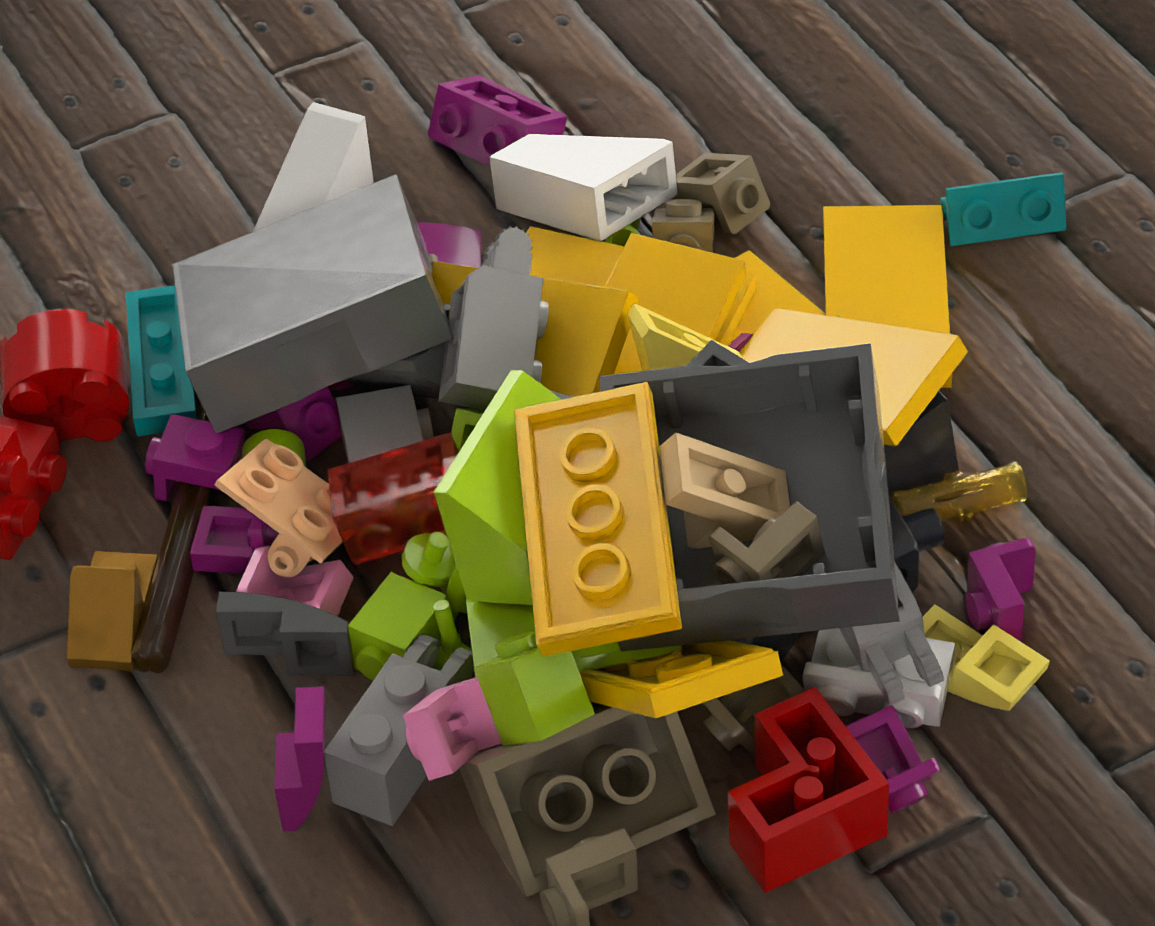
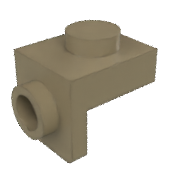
[652,199,714,253]
[702,664,806,757]
[540,828,638,926]

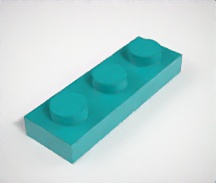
[125,285,198,436]

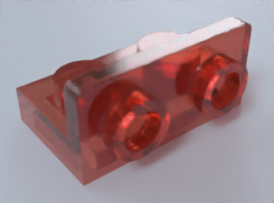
[328,432,459,564]

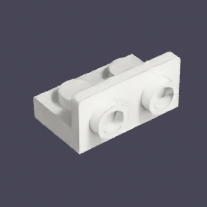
[803,628,955,728]

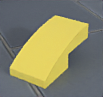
[922,604,1050,711]

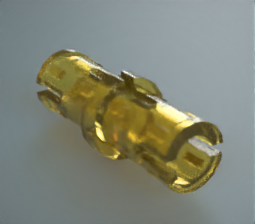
[891,462,1027,523]

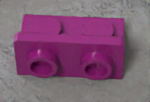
[428,75,568,167]

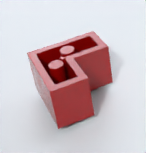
[0,416,67,561]
[728,687,889,893]

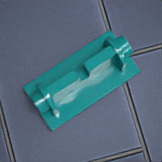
[939,172,1066,246]

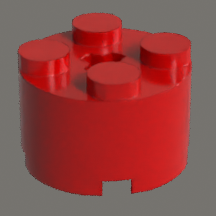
[0,309,129,444]

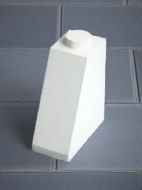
[253,102,374,232]
[490,134,678,242]

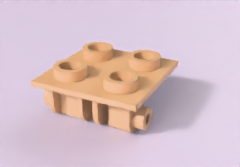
[214,438,369,577]

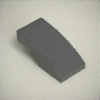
[216,592,354,675]

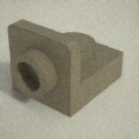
[673,153,770,234]
[709,501,825,585]

